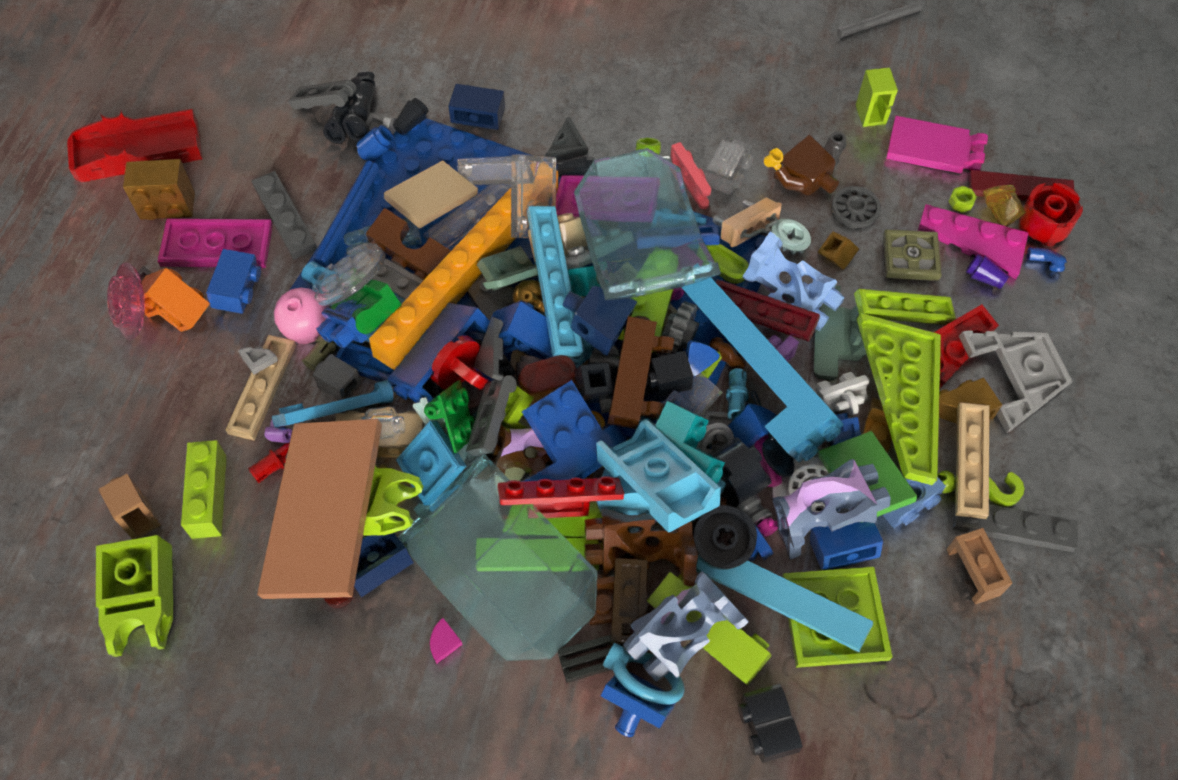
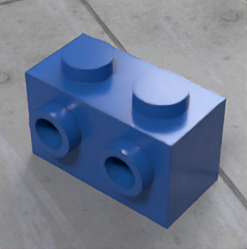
[206,249,261,314]
[810,522,883,570]

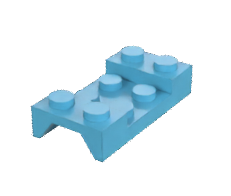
[596,419,721,533]

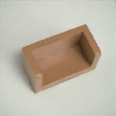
[946,528,1013,604]

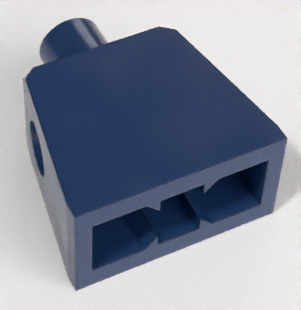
[562,286,637,356]

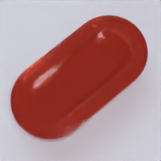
[518,355,576,394]

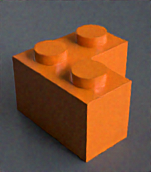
[127,268,210,332]

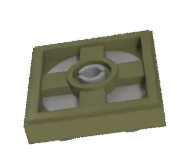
[883,229,942,281]

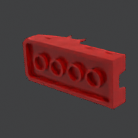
[67,109,203,182]

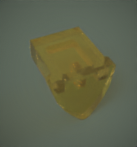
[983,185,1025,227]

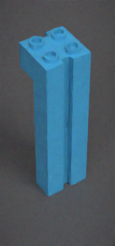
[679,265,844,463]

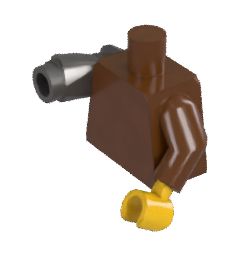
[764,131,847,195]

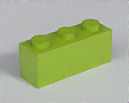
[181,440,226,539]

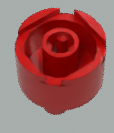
[1018,183,1083,246]

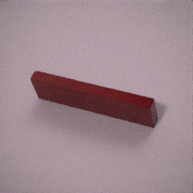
[968,170,1075,201]
[716,279,820,342]

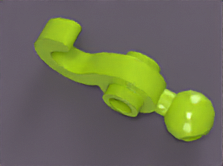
[937,470,1025,507]

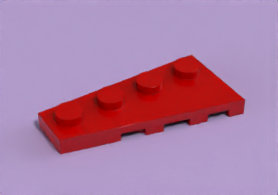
[933,304,999,389]

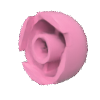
[274,287,331,344]

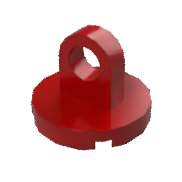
[431,335,489,390]

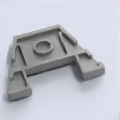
[959,331,1073,433]

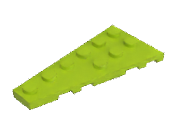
[856,313,941,485]

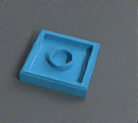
[396,420,467,505]

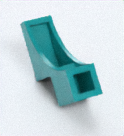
[655,401,725,484]

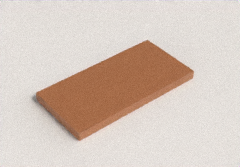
[257,419,382,599]

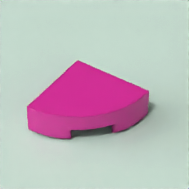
[430,618,462,664]

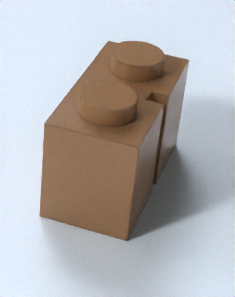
[98,474,161,539]

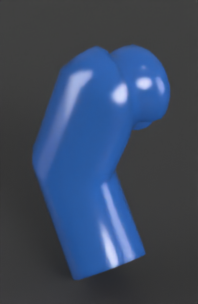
[1026,247,1067,272]

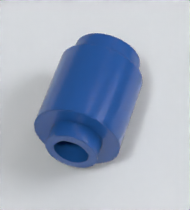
[357,125,394,162]

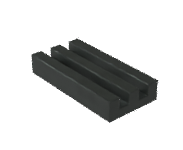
[558,635,611,683]

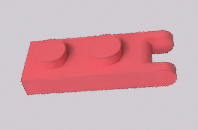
[670,142,711,209]

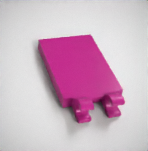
[886,115,988,174]

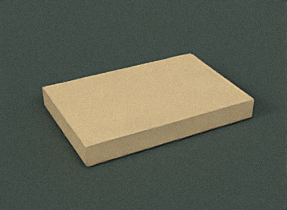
[384,160,478,229]

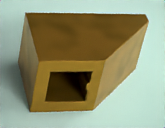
[939,377,1002,424]

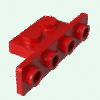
[497,476,624,519]

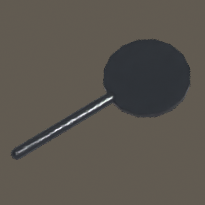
[751,390,795,478]

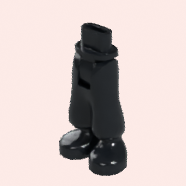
[323,71,375,144]

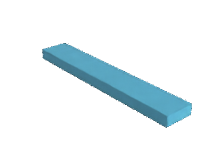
[527,206,583,357]
[696,558,873,652]

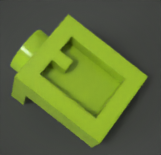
[501,385,534,429]

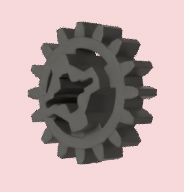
[662,301,699,354]

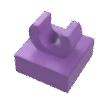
[768,335,799,362]

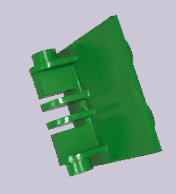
[424,380,475,453]

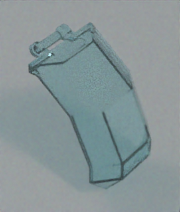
[574,148,721,300]
[398,454,597,661]

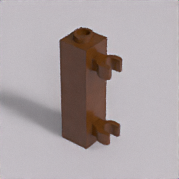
[607,316,674,429]

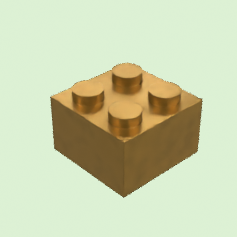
[123,159,195,220]

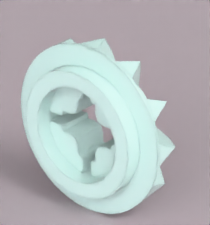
[771,219,811,255]

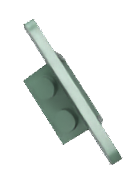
[477,246,538,291]
[814,286,867,380]

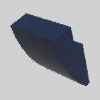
[354,533,414,597]

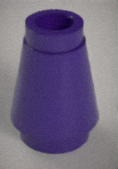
[966,254,1009,289]

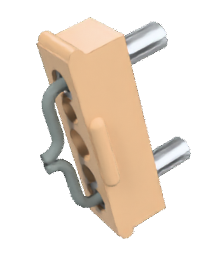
[713,197,782,247]

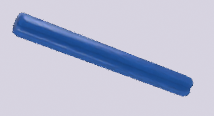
[313,161,379,267]

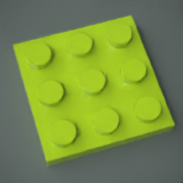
[782,567,892,668]

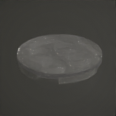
[312,243,385,306]

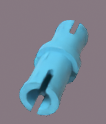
[726,368,749,421]

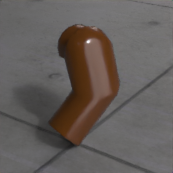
[709,337,745,369]

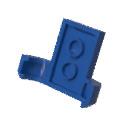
[521,380,627,482]

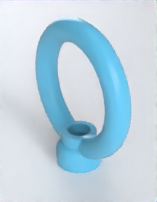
[603,643,685,705]

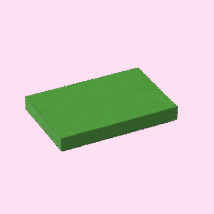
[819,431,917,523]

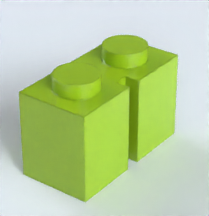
[856,68,898,127]

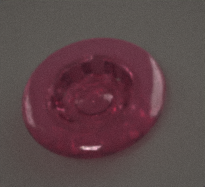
[107,262,145,340]

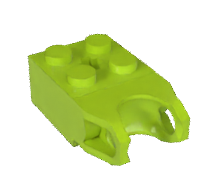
[363,465,423,536]
[96,535,173,657]

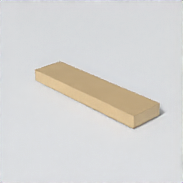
[225,335,296,441]
[955,402,990,519]

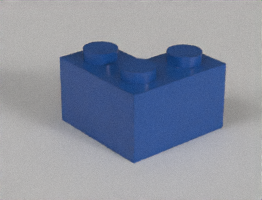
[481,301,554,362]

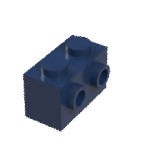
[448,84,505,130]

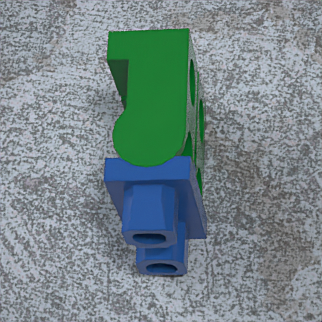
[316,275,402,348]

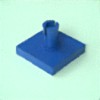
[601,671,676,737]

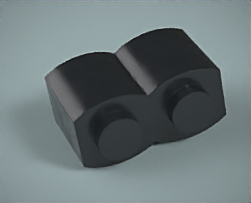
[738,684,803,763]

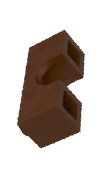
[366,208,451,280]

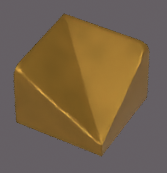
[817,231,859,269]

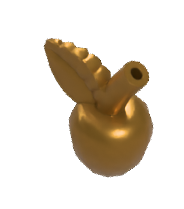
[513,279,545,313]

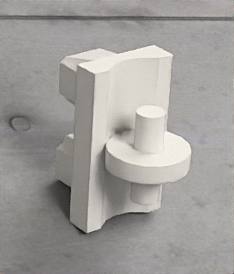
[816,372,869,416]

